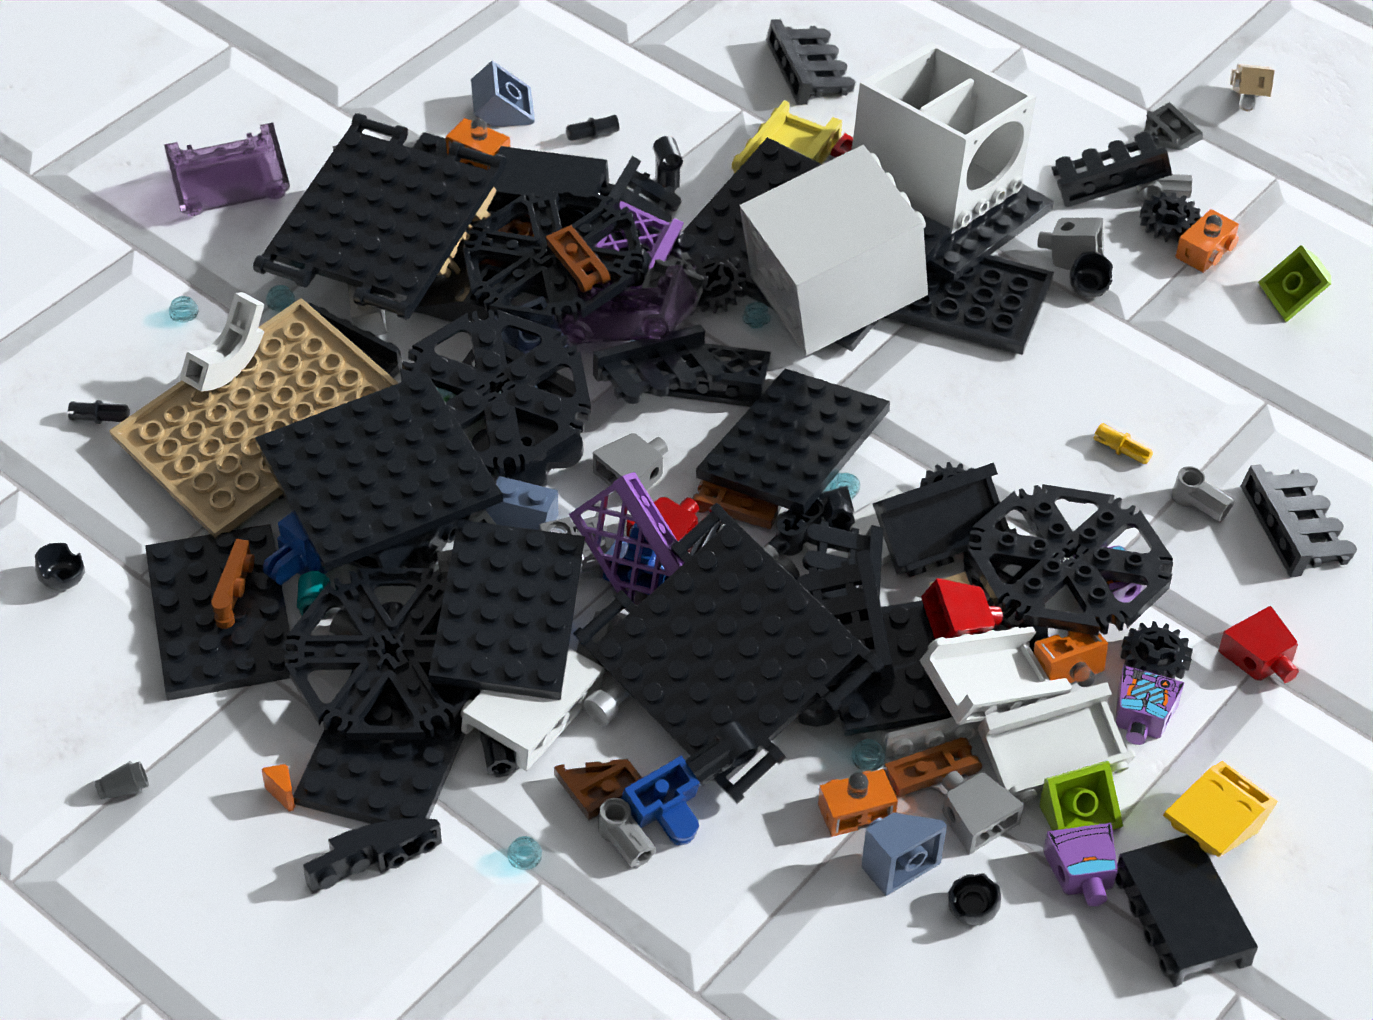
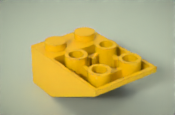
[1163,761,1278,857]

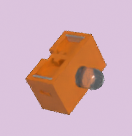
[446,118,510,170]
[1175,209,1239,273]
[1034,631,1108,688]
[818,769,898,837]

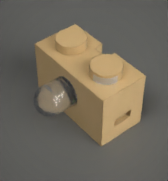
[1230,64,1275,112]

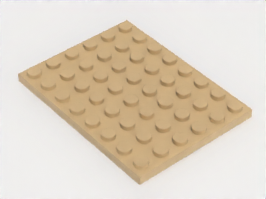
[109,298,398,539]

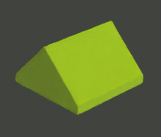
[1039,760,1124,831]

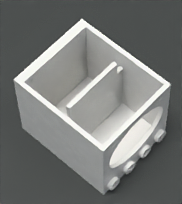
[852,41,1037,234]
[739,145,928,356]

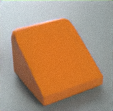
[261,764,295,811]

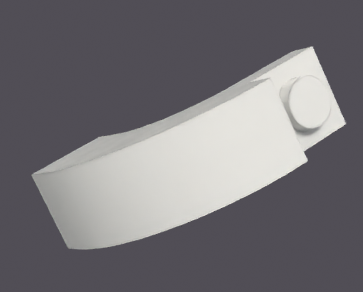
[179,292,265,392]

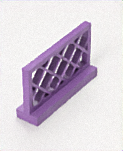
[592,201,684,314]
[569,472,684,605]

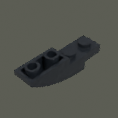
[303,818,442,894]

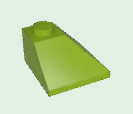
[1258,245,1331,322]

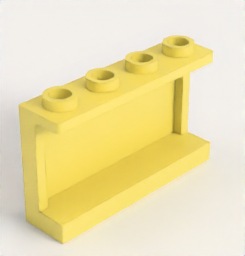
[732,100,842,174]

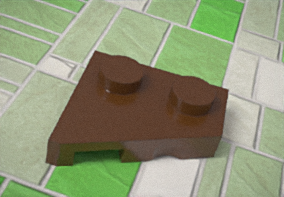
[554,759,642,820]

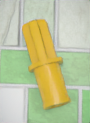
[1093,423,1153,464]

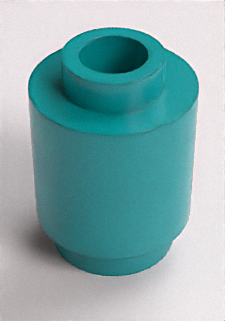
[297,571,330,616]

